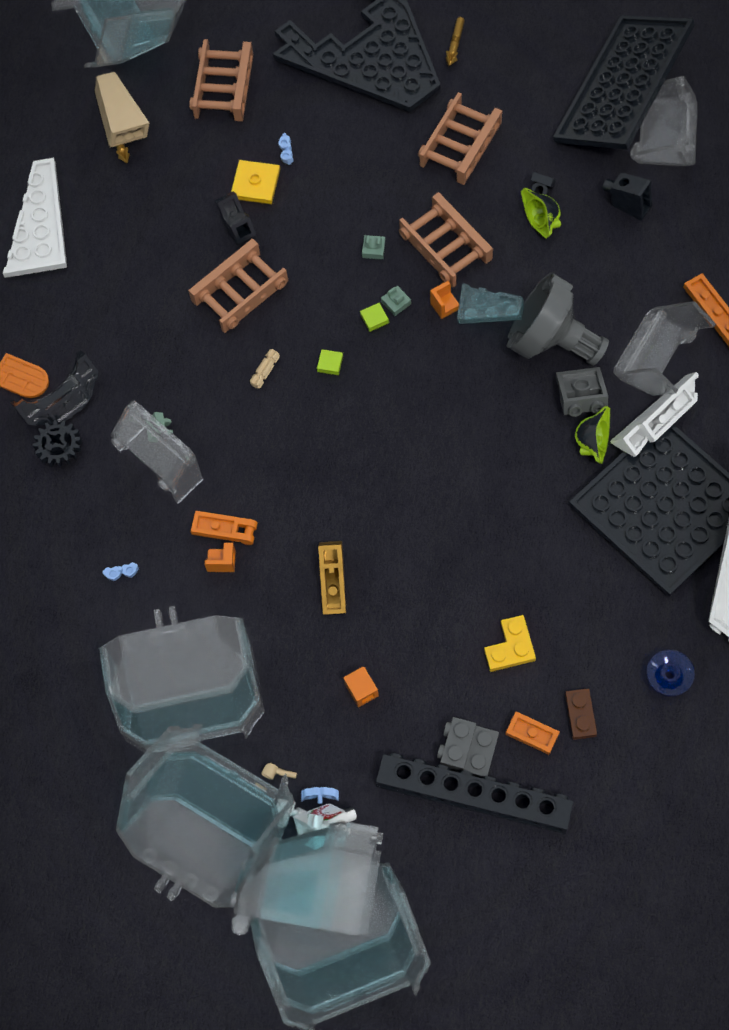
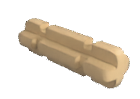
[250,349,279,389]

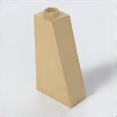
[95,72,149,147]

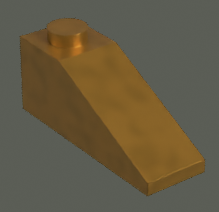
[318,541,346,614]

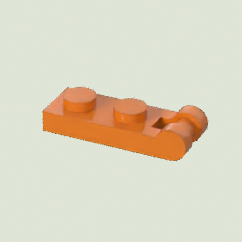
[191,511,258,545]

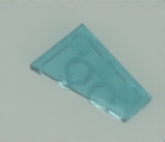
[457,284,524,324]

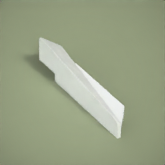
[610,372,698,457]

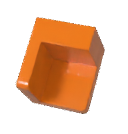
[430,281,460,319]
[205,543,236,572]
[343,667,379,708]

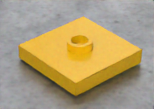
[231,160,280,204]

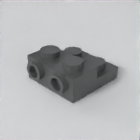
[556,367,608,417]
[437,717,499,778]

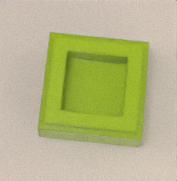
[360,303,389,332]
[317,349,343,375]

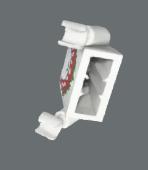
[280,798,357,851]

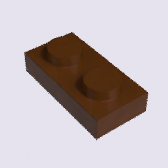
[565,689,597,740]

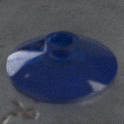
[647,650,695,696]

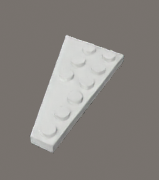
[3,158,67,278]

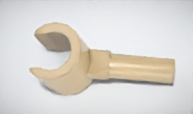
[262,763,297,780]

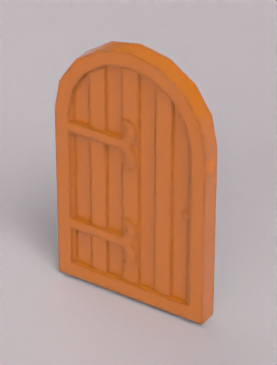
[0,353,49,398]

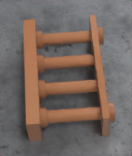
[190,39,253,121]
[418,92,502,185]
[399,192,493,287]
[188,238,288,333]

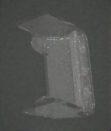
[613,301,716,395]
[111,400,203,503]

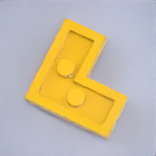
[484,615,536,672]

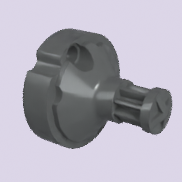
[506,273,609,366]

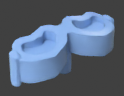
[278,133,293,165]
[103,562,139,581]
[301,787,339,804]

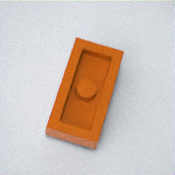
[506,712,560,755]

